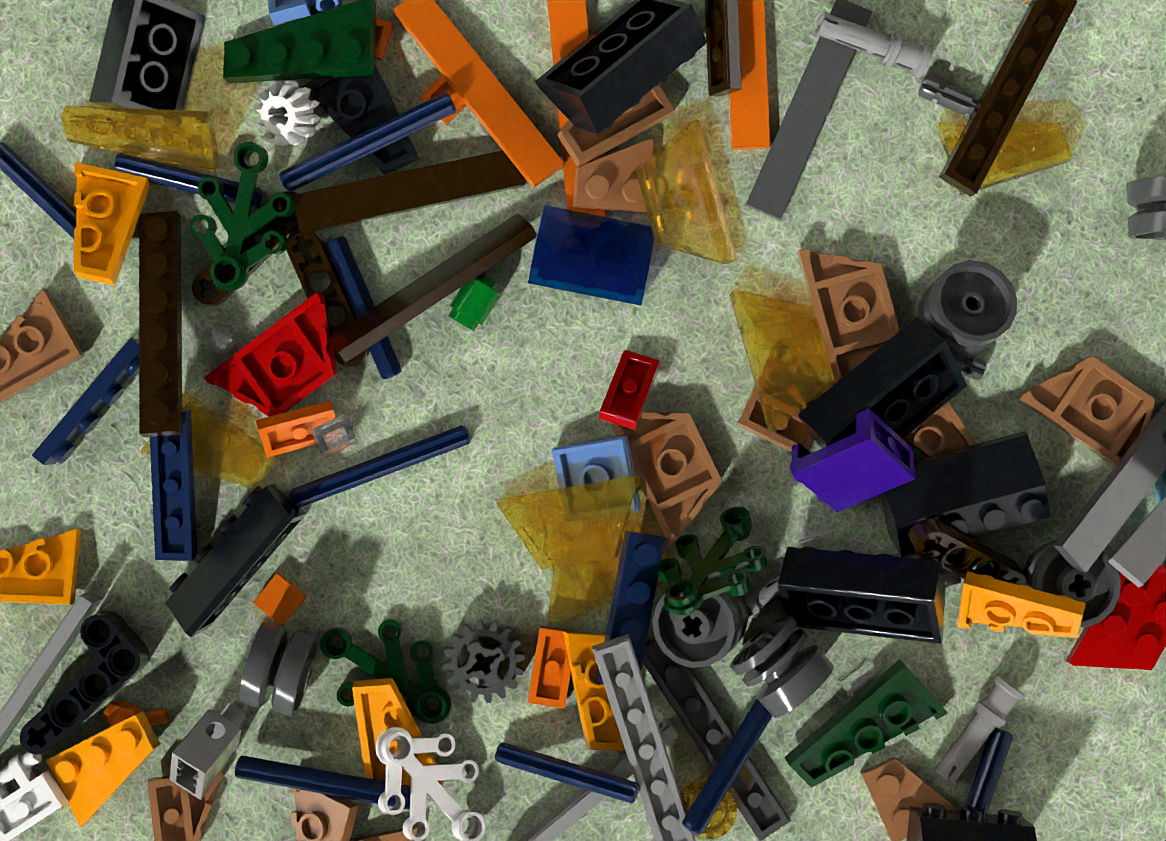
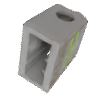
[169,703,247,800]

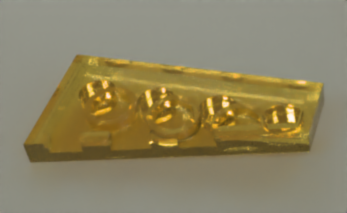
[61,106,219,172]

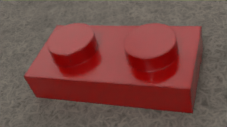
[599,350,660,430]

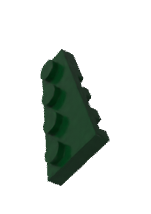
[223,0,376,84]
[784,659,948,788]

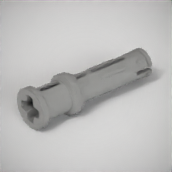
[815,11,932,78]
[934,675,1026,784]

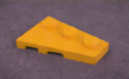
[46,710,160,827]

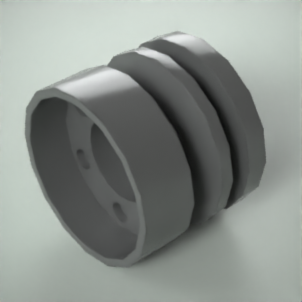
[730,614,834,718]

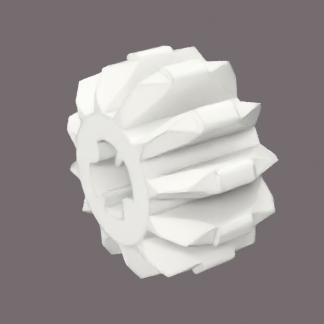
[253,80,322,146]

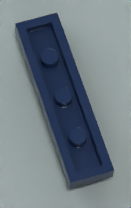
[32,338,139,465]
[150,408,197,561]
[597,530,665,684]

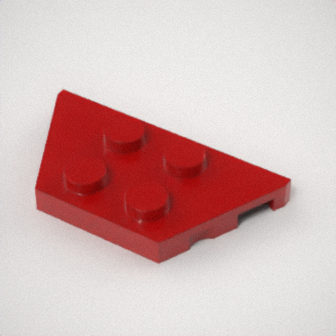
[204,292,338,417]
[1065,564,1166,670]

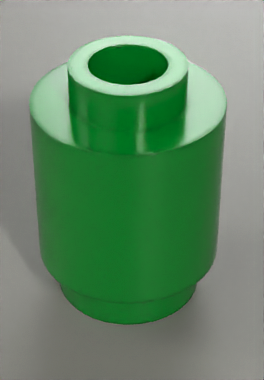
[448,274,500,331]

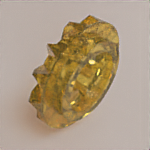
[680,777,738,839]

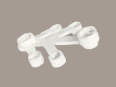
[376,727,486,841]

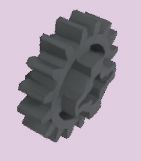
[442,619,526,703]

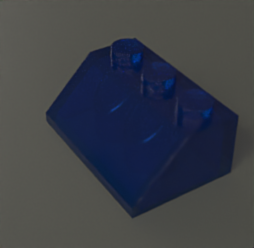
[528,205,656,306]

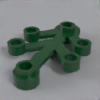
[190,142,296,291]
[657,507,767,615]
[320,619,451,724]

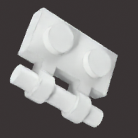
[0,752,68,841]

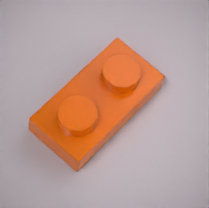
[256,400,341,458]
[527,626,571,709]

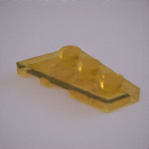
[936,122,1073,196]
[140,391,278,490]

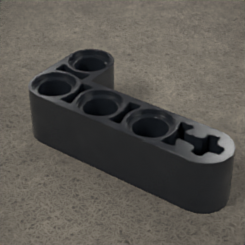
[19,611,150,755]

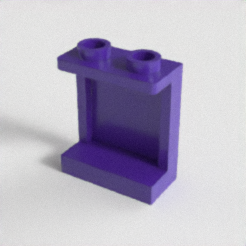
[790,408,915,512]

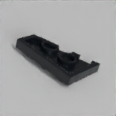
[302,63,420,175]

